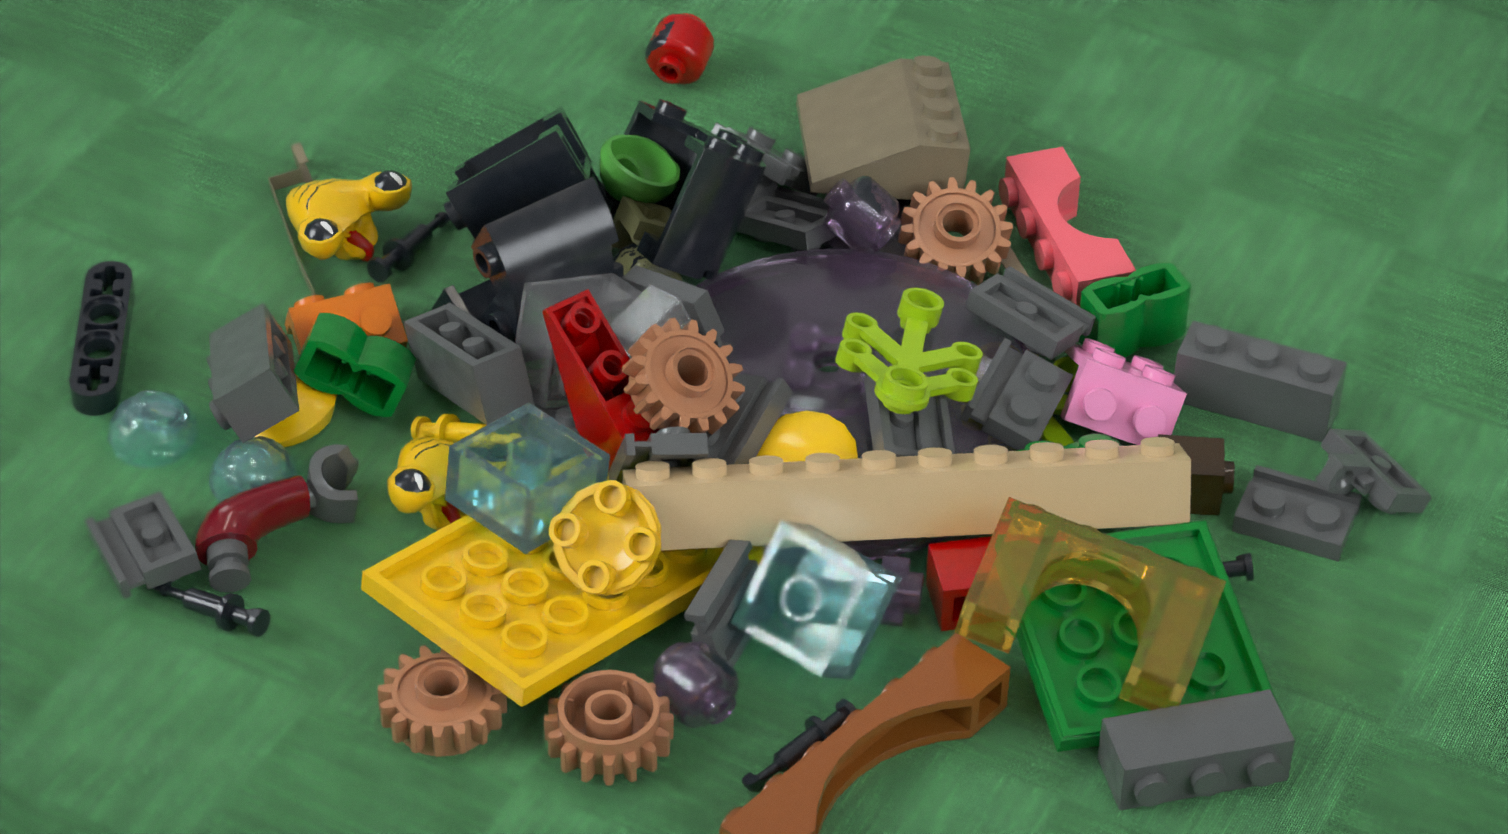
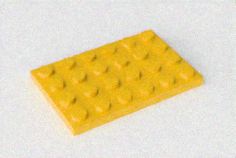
[361,451,764,707]

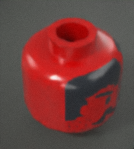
[645,13,714,84]

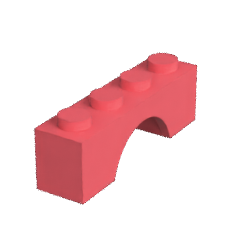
[999,146,1136,307]

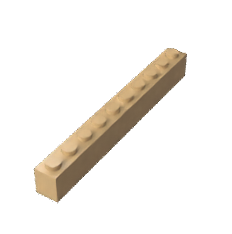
[622,437,1191,551]

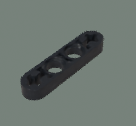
[69,261,135,416]

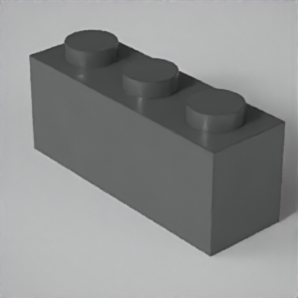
[206,302,299,443]
[404,303,535,425]
[1173,321,1347,442]
[1097,689,1295,811]

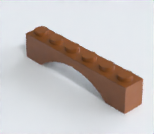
[719,632,1010,834]

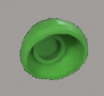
[599,135,680,204]

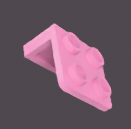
[1060,338,1187,445]

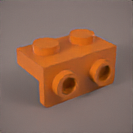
[285,282,408,355]

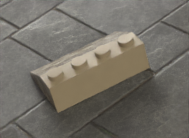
[796,56,971,200]

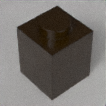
[1158,434,1235,516]

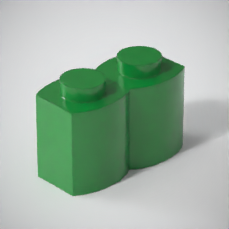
[1079,263,1192,358]
[294,313,416,417]

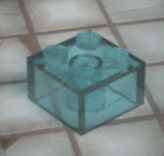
[445,403,610,554]
[731,520,902,680]

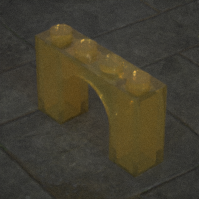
[954,497,1226,710]

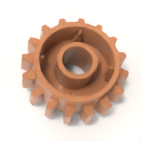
[898,177,1013,289]
[622,318,745,435]
[378,645,507,757]
[544,670,674,786]

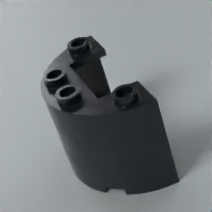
[602,99,766,281]
[443,106,611,242]
[432,177,624,355]

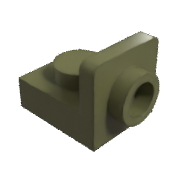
[611,196,672,249]

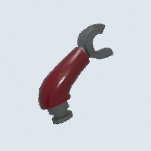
[195,444,359,593]

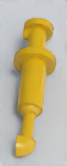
[411,413,519,448]

